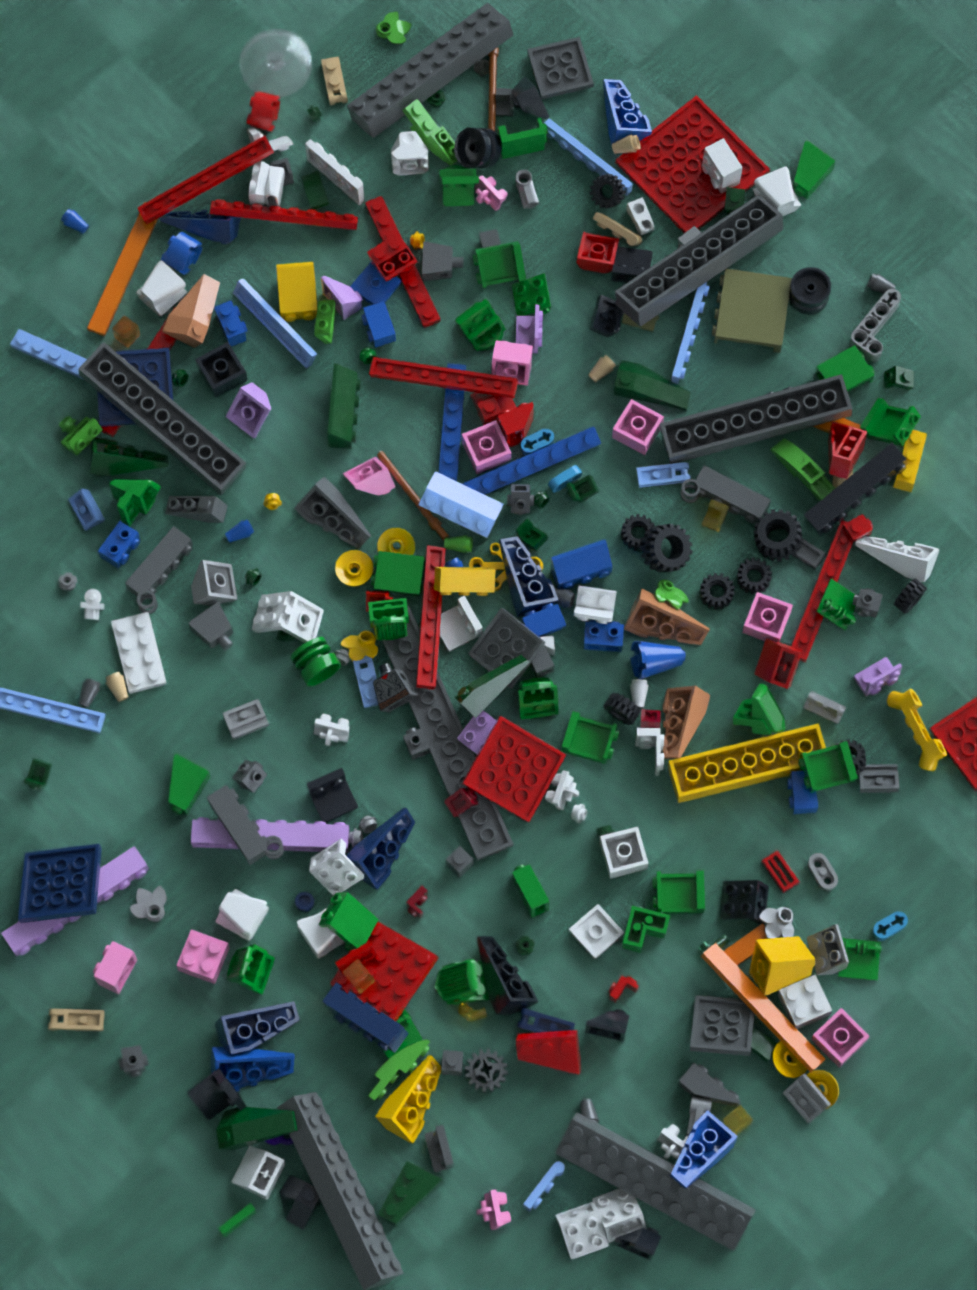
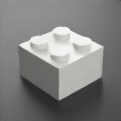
[702,138,742,193]
[599,827,648,879]
[777,975,832,1029]

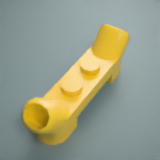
[887,689,947,771]

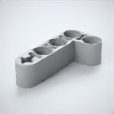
[849,289,901,362]

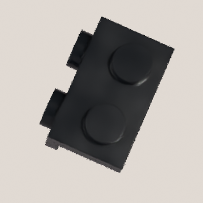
[589,295,624,338]

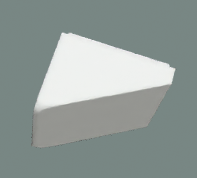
[540,636,555,655]

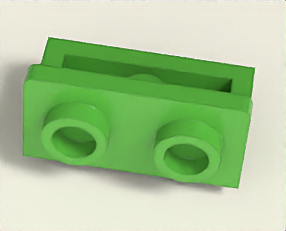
[314,299,336,344]
[60,416,103,456]

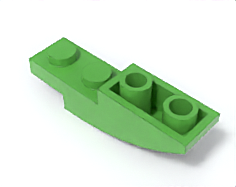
[402,99,458,165]
[770,438,835,501]
[367,1039,430,1101]

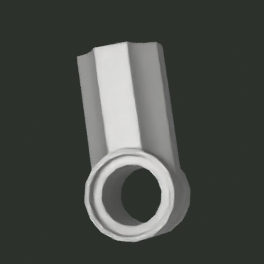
[515,170,539,209]
[687,1096,712,1136]

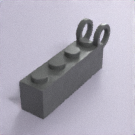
[681,466,771,524]
[125,526,193,614]
[207,785,284,865]

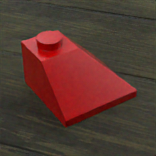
[470,393,517,425]

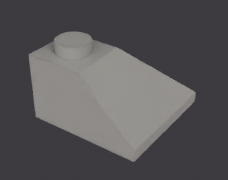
[191,560,238,606]

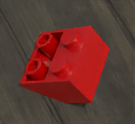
[367,233,418,282]
[498,402,534,448]
[754,638,803,689]

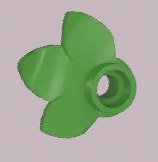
[376,12,412,44]
[655,579,689,610]

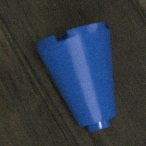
[630,641,686,679]

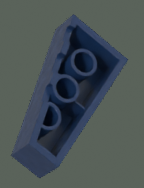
[322,982,409,1053]

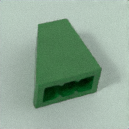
[793,140,835,199]
[168,754,211,816]
[512,864,550,919]

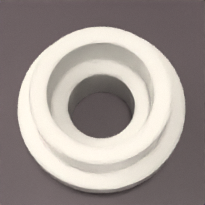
[571,804,587,823]

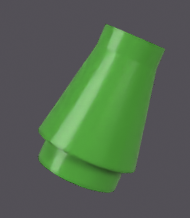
[444,535,473,554]

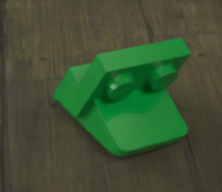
[438,165,479,206]
[455,299,506,352]
[109,480,161,527]
[368,598,409,640]
[517,678,559,720]
[733,684,785,735]
[227,944,275,995]
[434,959,489,1005]

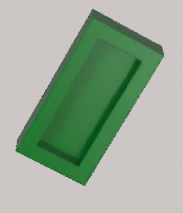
[218,1203,257,1238]

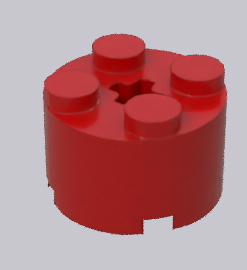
[246,91,280,132]

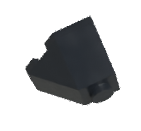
[511,77,549,119]
[279,1175,321,1231]
[614,1227,662,1261]

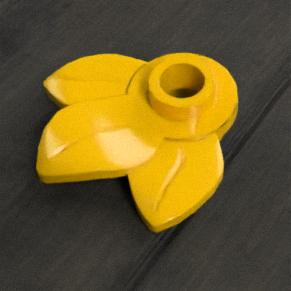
[340,631,378,661]

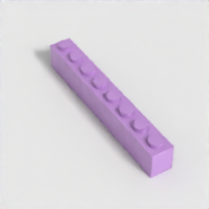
[191,817,350,853]
[1,846,149,957]

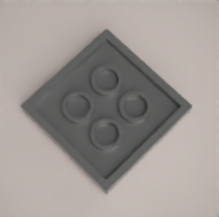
[527,37,594,100]
[468,608,546,688]
[690,995,754,1056]

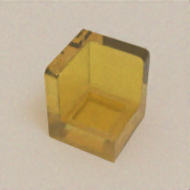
[702,499,729,532]
[723,1105,753,1136]

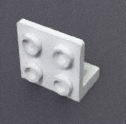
[247,127,293,151]
[573,585,617,624]
[440,596,483,652]
[635,728,664,776]
[309,839,364,895]
[592,1188,646,1243]
[555,1202,609,1259]

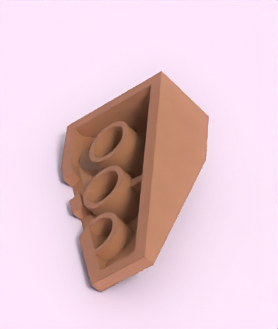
[162,274,220,348]
[624,589,710,645]
[663,686,710,759]

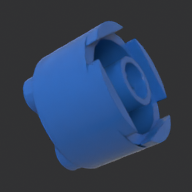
[161,232,203,275]

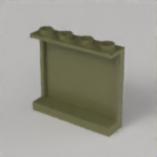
[712,269,792,353]

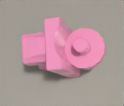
[474,175,508,211]
[476,1189,511,1230]

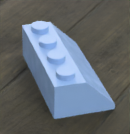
[419,471,504,538]

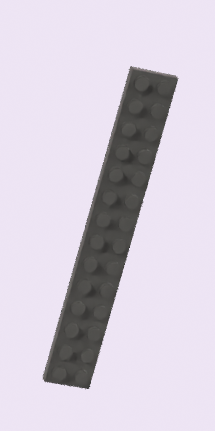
[382,606,513,861]

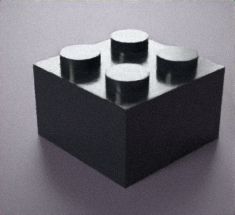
[195,342,248,398]

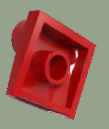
[576,232,619,273]

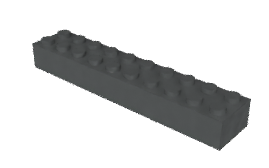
[347,2,514,138]
[615,195,783,327]
[78,342,246,495]
[660,374,852,464]
[277,1092,404,1290]
[555,1112,756,1251]

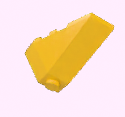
[375,1055,442,1144]

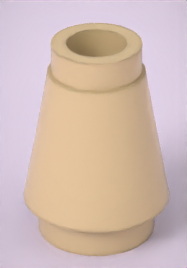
[612,134,640,154]
[588,355,616,383]
[105,672,128,702]

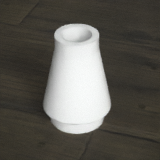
[630,679,649,708]

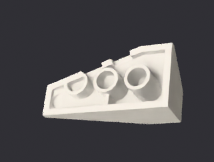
[855,536,939,582]

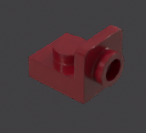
[640,709,661,728]
[444,788,479,817]
[406,885,428,919]

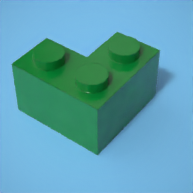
[622,906,670,953]

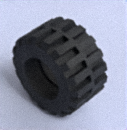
[754,509,803,562]
[640,524,693,572]

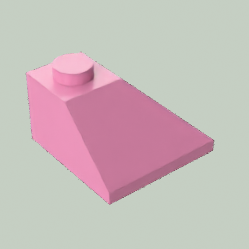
[343,457,395,496]

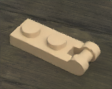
[321,57,348,106]
[593,212,642,246]
[48,1009,105,1032]

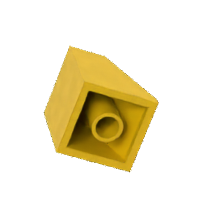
[276,262,317,322]
[749,936,815,995]

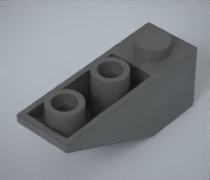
[165,496,228,523]
[678,1063,741,1107]

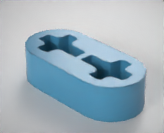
[521,429,554,455]
[548,465,583,493]
[873,911,908,941]

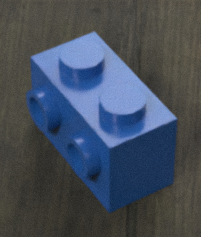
[214,301,248,347]
[361,302,396,347]
[98,521,140,569]
[522,603,566,637]
[584,620,624,652]
[787,771,818,814]

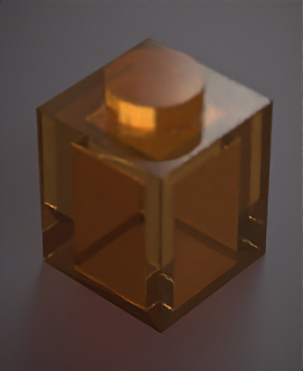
[112,315,141,348]
[343,959,375,994]

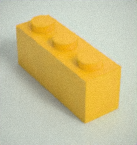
[893,430,927,492]
[434,567,496,596]

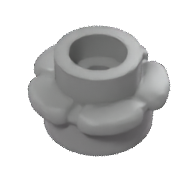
[58,573,77,591]
[334,649,351,666]
[359,816,377,833]
[349,828,363,847]

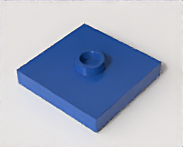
[350,262,402,305]

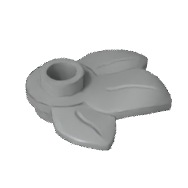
[130,886,167,922]
[759,907,794,939]

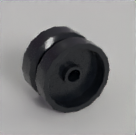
[454,127,502,168]
[789,267,831,315]

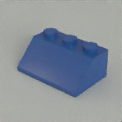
[551,539,612,590]

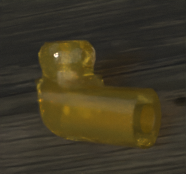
[458,1003,487,1022]

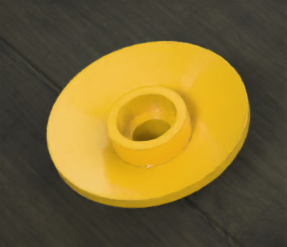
[377,528,415,555]
[335,550,373,587]
[772,1041,808,1078]
[806,1070,839,1109]

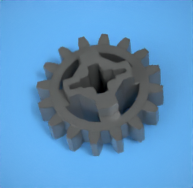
[465,1049,508,1093]

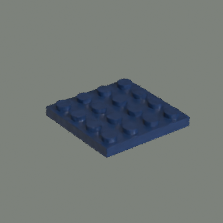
[97,348,173,427]
[18,844,102,923]

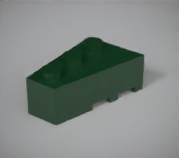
[378,1161,443,1228]

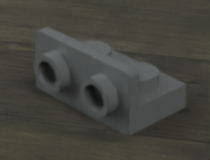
[425,1125,454,1172]

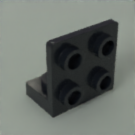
[611,246,653,283]
[306,768,358,823]
[720,880,769,924]
[187,1069,246,1120]

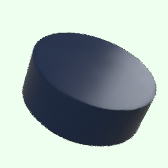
[295,892,315,912]

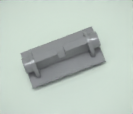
[803,691,846,724]

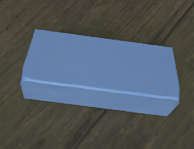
[68,489,105,531]

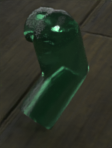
[699,935,729,953]

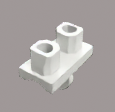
[80,589,104,620]
[314,714,350,746]
[545,770,580,810]
[657,1124,688,1159]

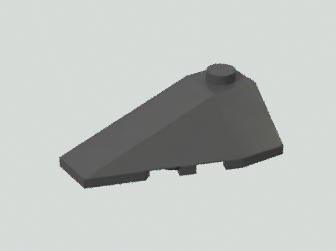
[294,477,371,549]

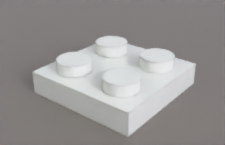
[569,904,624,960]

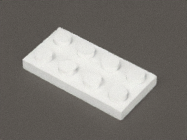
[305,139,364,206]
[111,612,167,694]

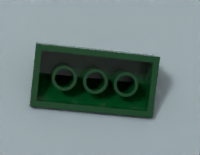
[327,364,361,449]

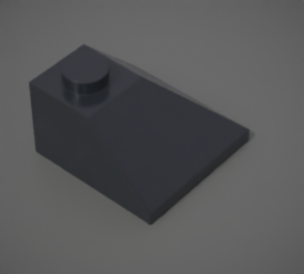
[585,1009,630,1042]

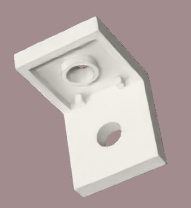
[251,591,324,643]

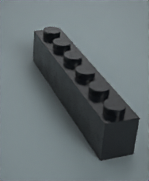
[804,443,907,536]

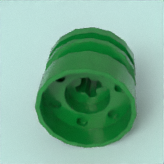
[290,637,341,687]

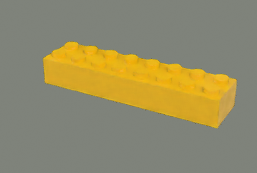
[668,723,826,803]

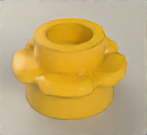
[410,231,425,250]
[263,493,282,510]

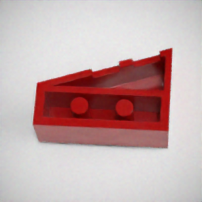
[828,421,867,479]
[516,1030,581,1075]

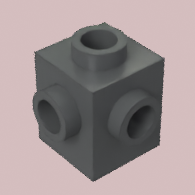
[507,484,534,515]
[852,588,883,618]
[232,759,267,793]
[119,1045,149,1077]

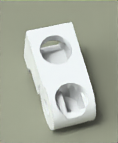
[626,197,655,236]

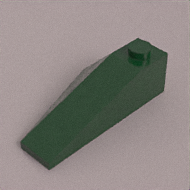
[90,438,169,477]

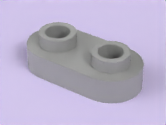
[808,853,838,891]

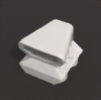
[391,131,429,176]
[249,161,285,207]
[753,167,801,216]
[136,260,187,316]
[216,889,269,941]
[297,908,345,959]

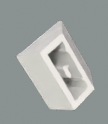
[231,1146,285,1200]

